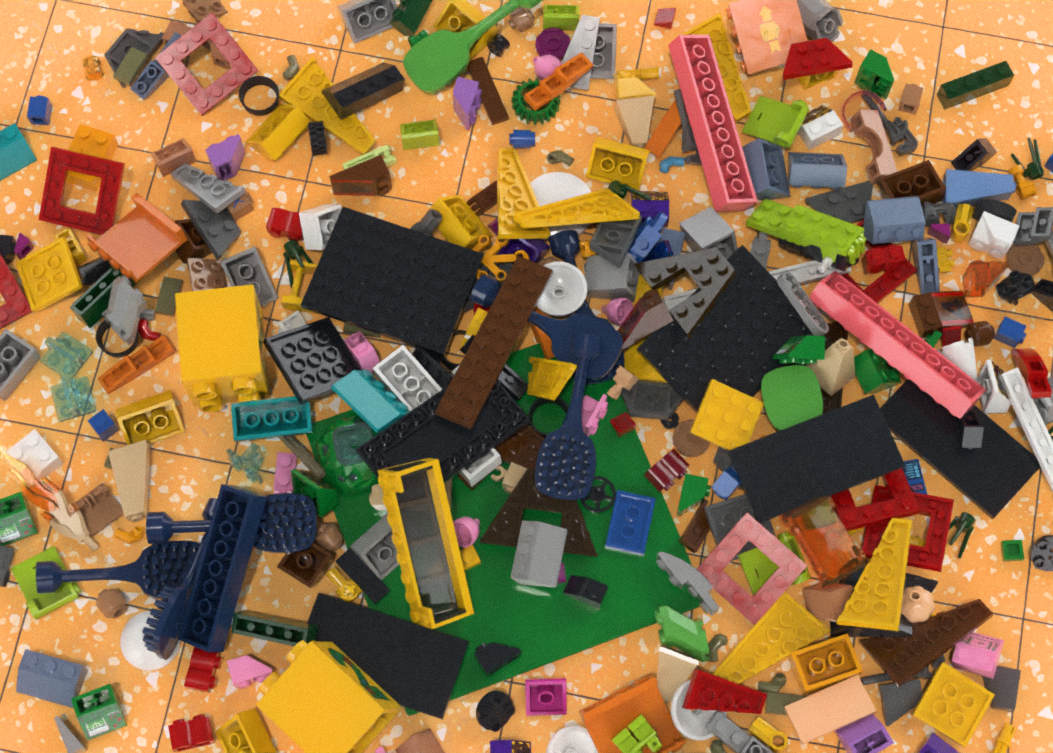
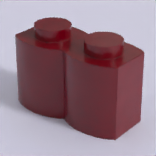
[644,448,690,492]

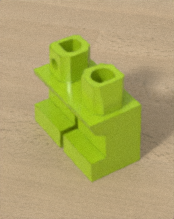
[612,714,662,753]

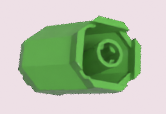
[654,605,710,662]

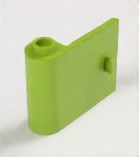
[742,95,809,148]
[737,531,811,596]
[11,546,81,620]

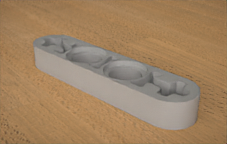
[777,271,829,336]

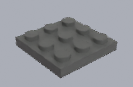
[703,494,776,562]

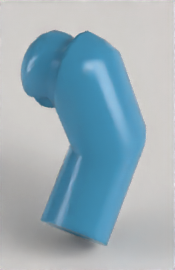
[659,156,684,173]

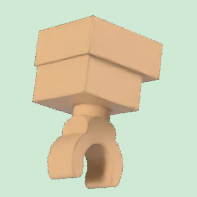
[607,366,639,400]

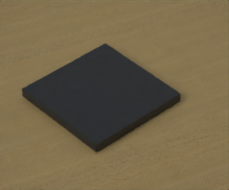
[263,317,362,405]

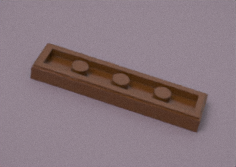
[467,56,509,125]

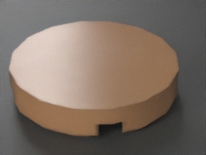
[1006,244,1045,276]
[672,419,710,457]

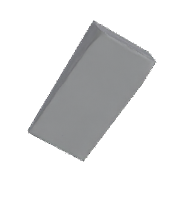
[54,716,87,753]

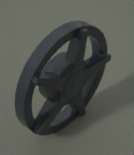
[580,476,616,513]

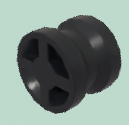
[487,34,510,57]

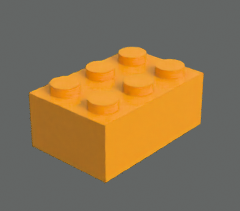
[66,124,118,191]
[788,633,863,695]

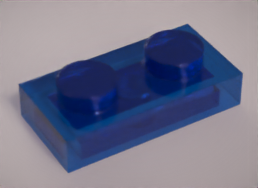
[641,240,674,262]

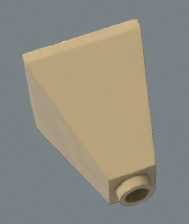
[614,96,654,148]
[807,338,856,396]
[657,645,699,705]

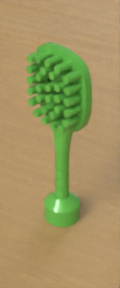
[403,0,543,95]
[761,365,838,529]

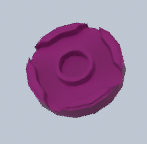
[535,28,571,61]

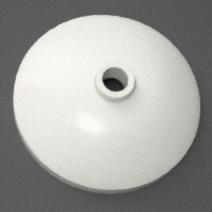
[536,262,587,317]
[120,611,181,671]
[671,679,727,740]
[546,726,598,753]

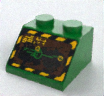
[291,469,338,517]

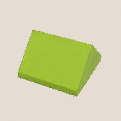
[543,4,580,31]
[400,119,440,150]

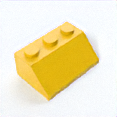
[433,0,499,60]
[245,103,311,161]
[586,137,650,191]
[426,195,493,250]
[115,390,186,445]
[215,708,276,753]

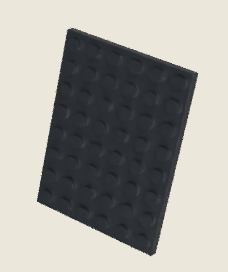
[301,207,484,356]
[636,245,813,413]

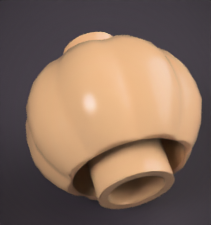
[901,586,935,623]

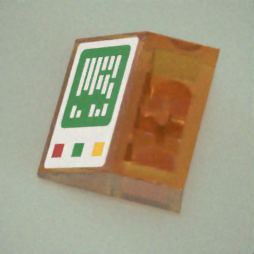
[962,260,1009,298]

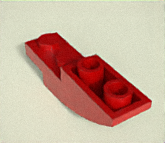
[1011,348,1052,398]

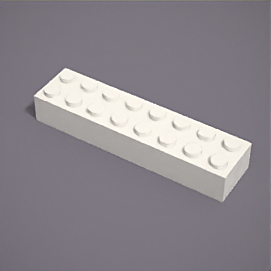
[373,345,502,487]

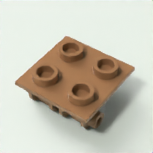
[182,0,228,24]
[187,258,227,291]
[70,483,124,536]

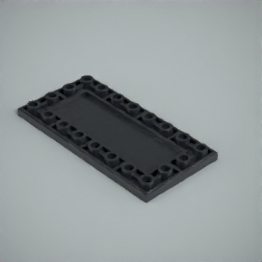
[880,379,1041,519]
[356,380,531,512]
[728,394,906,524]
[307,593,469,720]

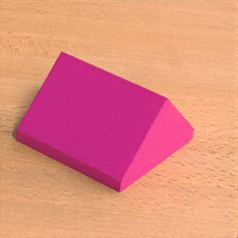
[525,678,567,716]

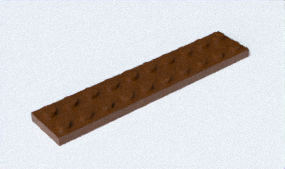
[435,256,553,430]

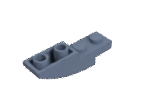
[130,32,181,100]

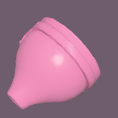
[533,54,562,80]
[601,297,633,326]
[453,517,480,548]

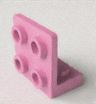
[582,394,608,437]

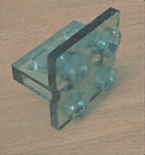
[40,332,93,381]
[50,374,96,422]
[226,442,264,485]

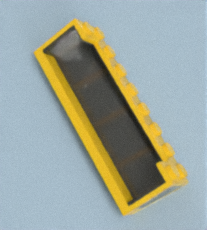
[378,458,474,629]

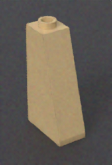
[108,440,150,522]

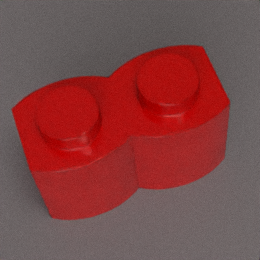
[266,207,304,242]
[862,245,905,274]
[184,647,222,693]
[168,714,215,752]

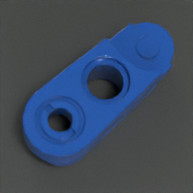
[628,212,668,263]

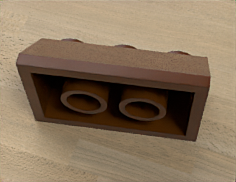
[878,160,946,206]

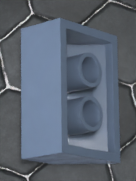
[742,138,791,201]
[788,152,847,189]
[863,196,926,244]
[16,649,88,709]

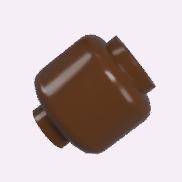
[964,321,995,346]

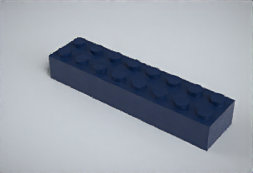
[178,484,267,652]

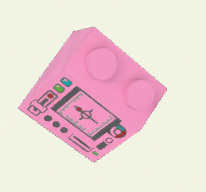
[952,632,1004,679]

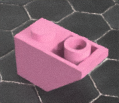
[344,331,380,372]
[227,655,273,689]

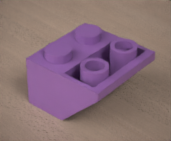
[453,77,482,131]
[205,134,245,181]
[834,714,894,753]

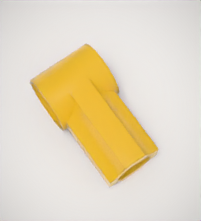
[950,203,974,243]
[748,716,788,753]

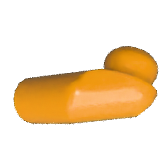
[114,526,144,544]

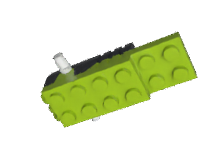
[746,198,866,273]

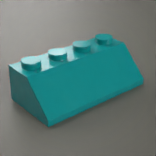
[0,123,37,181]
[331,369,410,433]
[231,396,312,442]

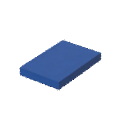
[605,490,656,556]

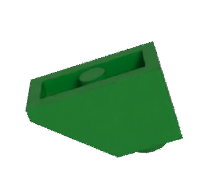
[676,473,711,516]

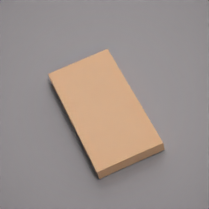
[784,675,876,745]

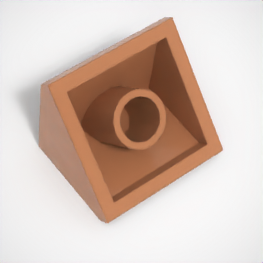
[151,138,196,177]
[803,581,854,622]
[395,728,445,753]

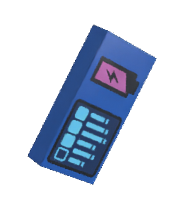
[902,459,928,495]

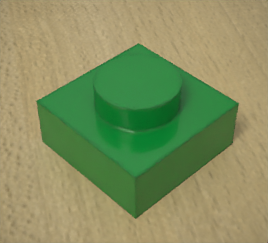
[924,330,942,348]
[1001,540,1025,562]

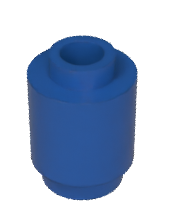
[509,130,535,148]

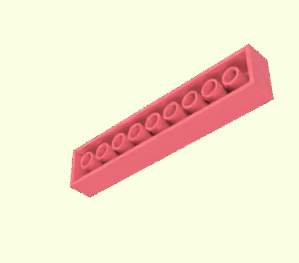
[668,35,758,212]
[809,270,986,419]

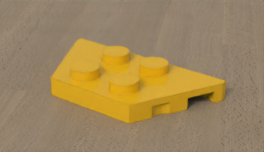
[527,357,577,401]

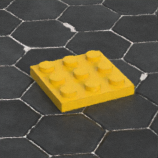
[15,237,83,313]
[689,379,764,451]
[911,662,995,747]

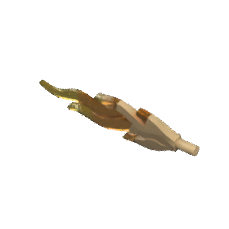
[0,446,99,552]

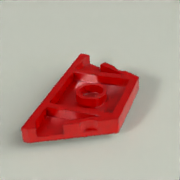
[782,37,853,80]

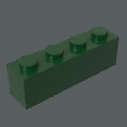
[390,0,432,36]
[937,61,1014,110]
[70,267,144,328]
[231,610,317,646]

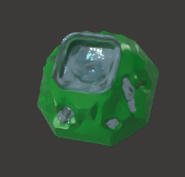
[315,416,379,496]

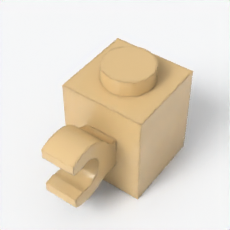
[491,462,527,494]

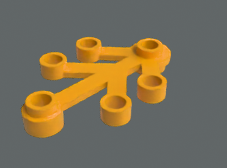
[472,235,530,283]

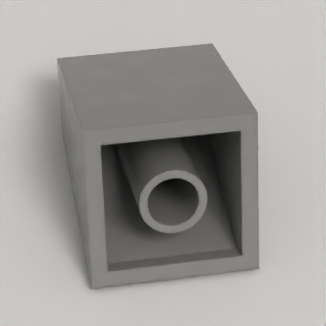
[679,206,738,259]
[584,253,639,303]

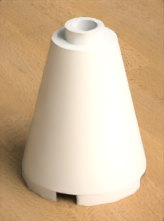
[937,338,978,382]

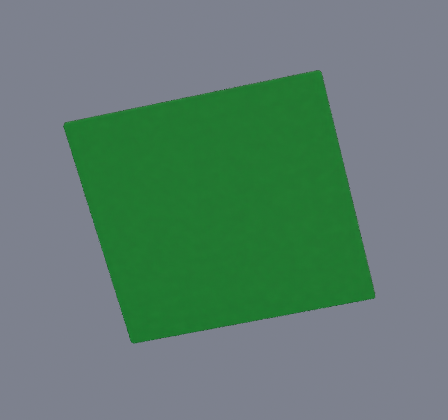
[306,343,700,716]

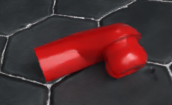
[137,319,161,341]

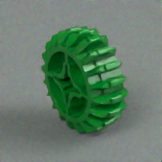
[511,77,560,126]

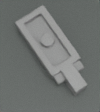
[750,231,771,269]

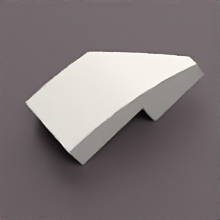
[277,310,307,334]

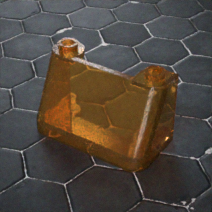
[782,495,867,589]

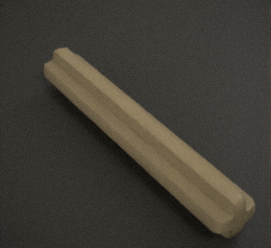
[278,435,326,480]

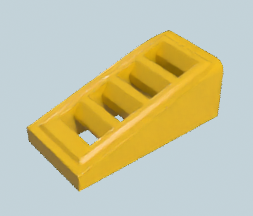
[53,227,87,266]

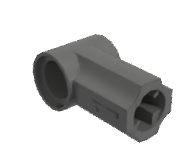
[410,209,442,237]
[0,545,15,587]

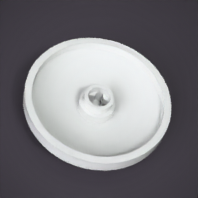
[530,172,591,241]

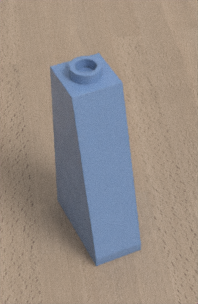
[942,169,1016,209]

